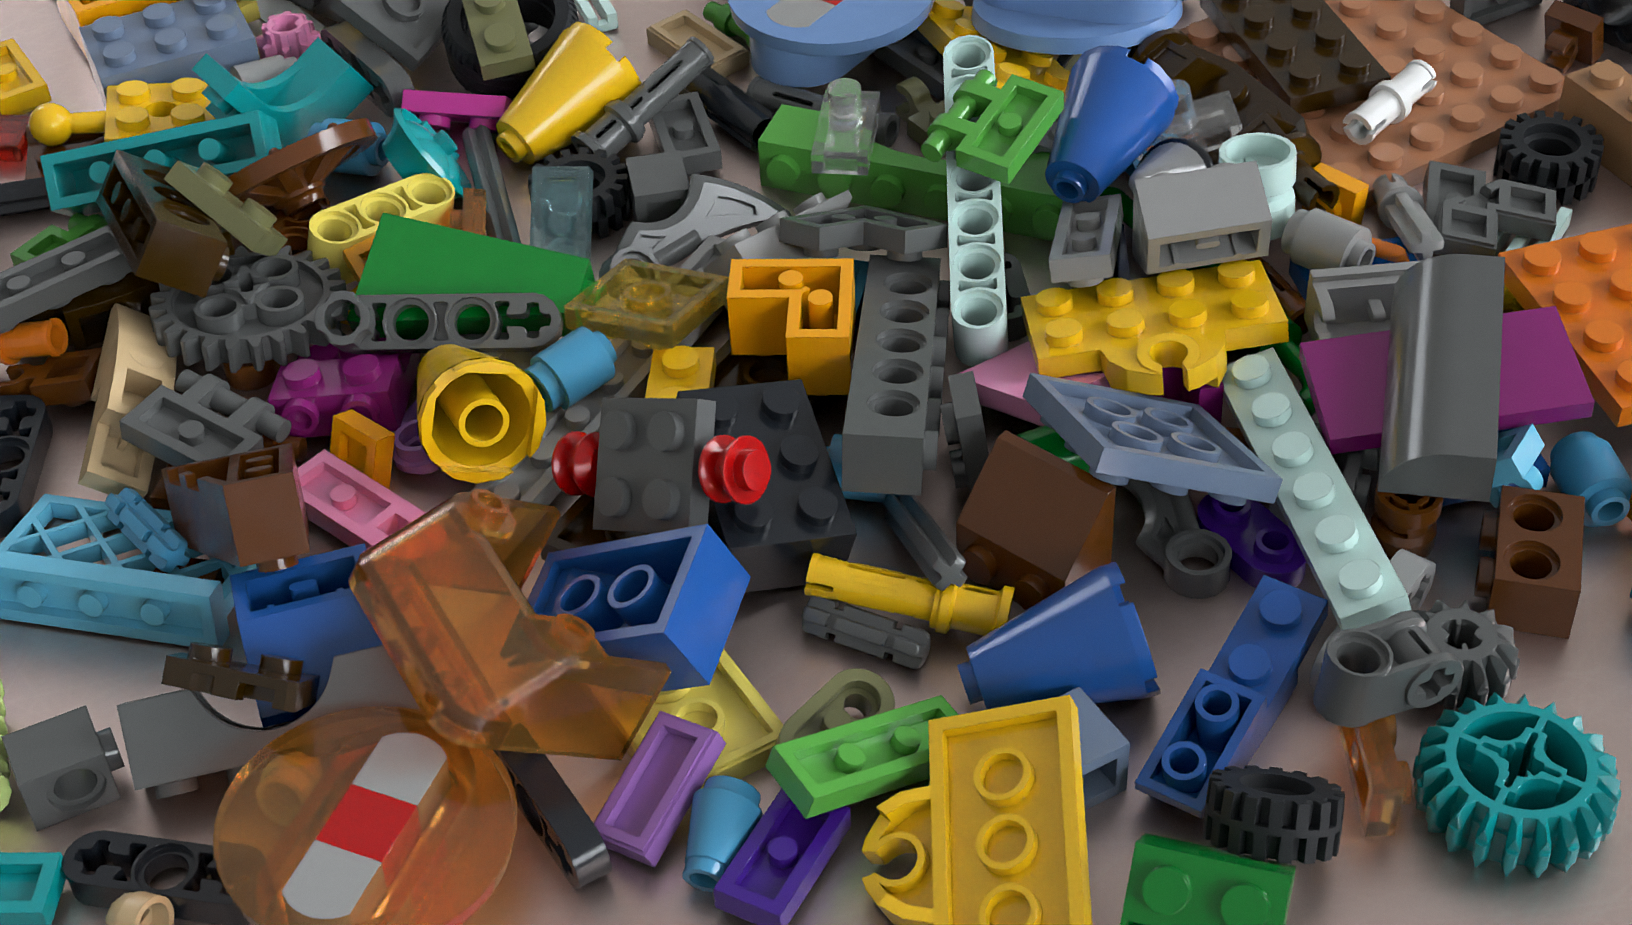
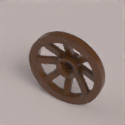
[213,118,378,222]

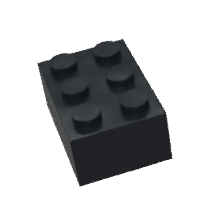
[676,379,857,593]

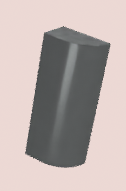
[1377,254,1505,502]

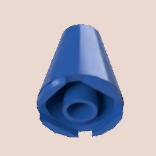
[1045,46,1179,203]
[957,562,1161,709]

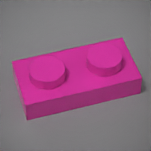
[401,89,513,134]

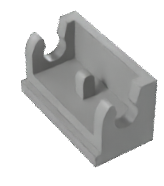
[1304,260,1423,341]

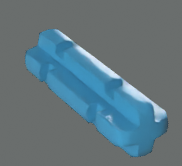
[105,487,190,573]

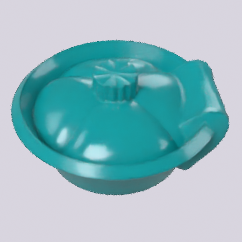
[382,108,472,199]

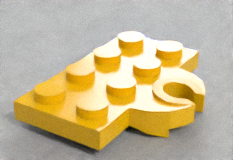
[1020,260,1289,395]
[862,695,1092,925]

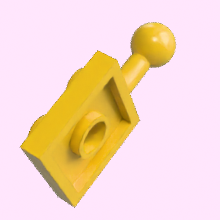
[29,77,216,146]

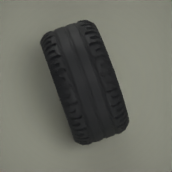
[441,0,579,100]

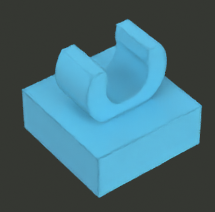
[1489,423,1545,508]

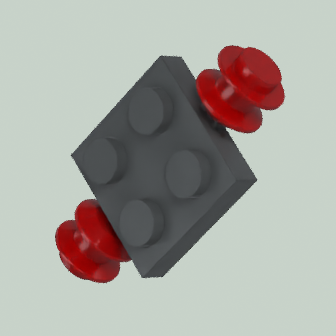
[551,398,771,533]

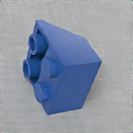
[229,543,389,727]

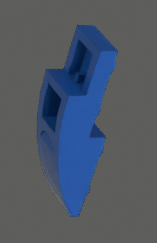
[1135,575,1328,819]

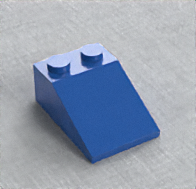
[501,524,751,693]

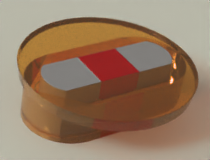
[213,706,518,925]

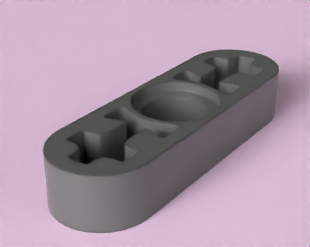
[320,20,415,117]

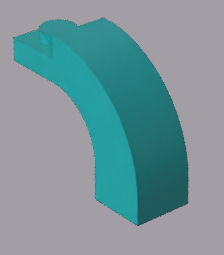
[192,37,374,148]

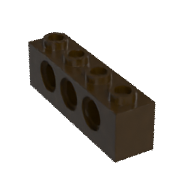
[96,150,230,298]

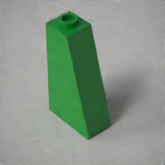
[347,213,601,340]

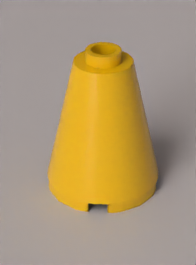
[496,21,642,164]
[417,344,547,484]

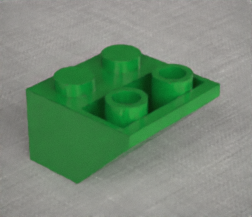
[1120,833,1297,925]

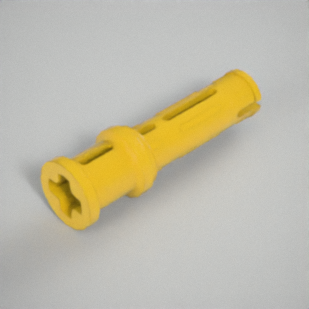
[804,553,1015,636]

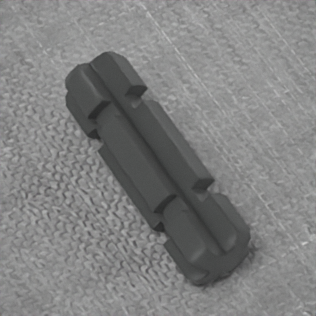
[801,596,931,670]

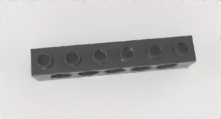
[841,255,951,496]

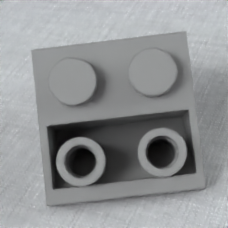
[1132,161,1272,275]

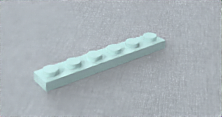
[1222,347,1412,630]

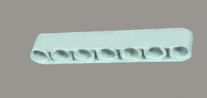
[943,35,1009,367]

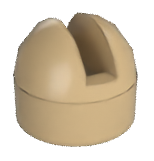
[105,891,174,925]

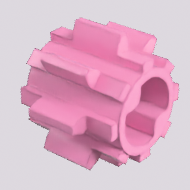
[256,11,321,60]

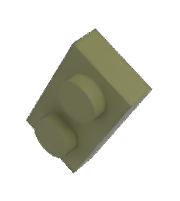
[462,0,536,81]
[164,160,288,256]

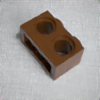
[1474,485,1585,639]

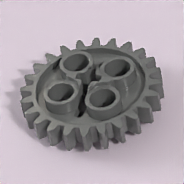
[149,245,347,373]

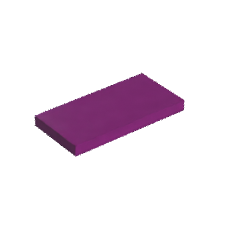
[1299,306,1595,454]

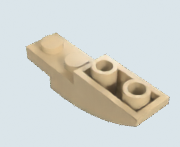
[78,303,176,498]

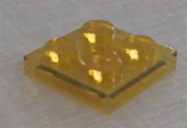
[564,258,729,350]

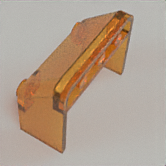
[348,489,672,761]

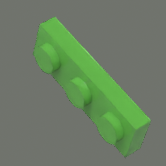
[765,695,958,819]

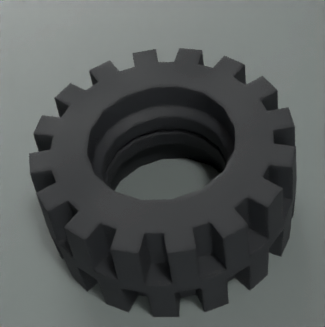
[1203,765,1345,864]

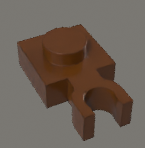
[0,347,102,407]

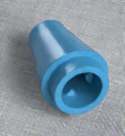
[682,775,763,892]

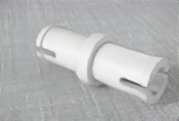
[1343,60,1437,145]

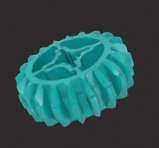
[1412,692,1621,879]

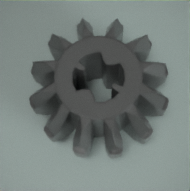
[1408,599,1520,710]

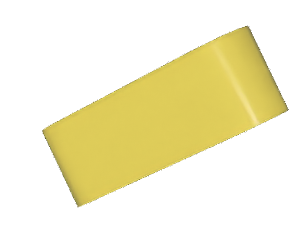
[307,173,455,284]

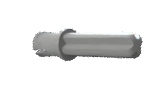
[1372,173,1444,261]

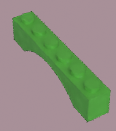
[758,104,1063,241]

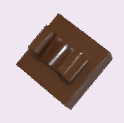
[1544,0,1604,73]

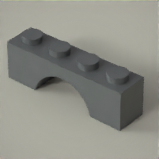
[117,640,423,799]

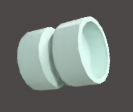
[1219,132,1297,240]

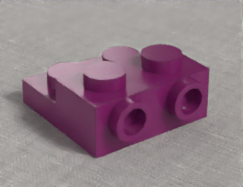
[267,338,422,437]

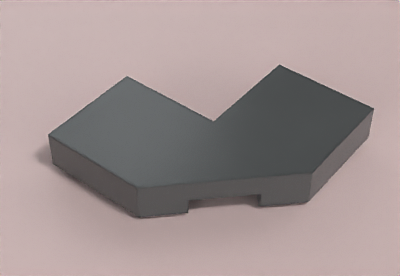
[1433,179,1556,256]

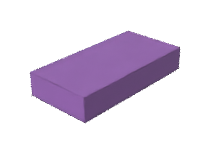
[594,711,726,868]

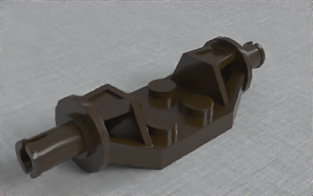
[1132,28,1340,211]

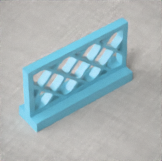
[0,494,257,647]

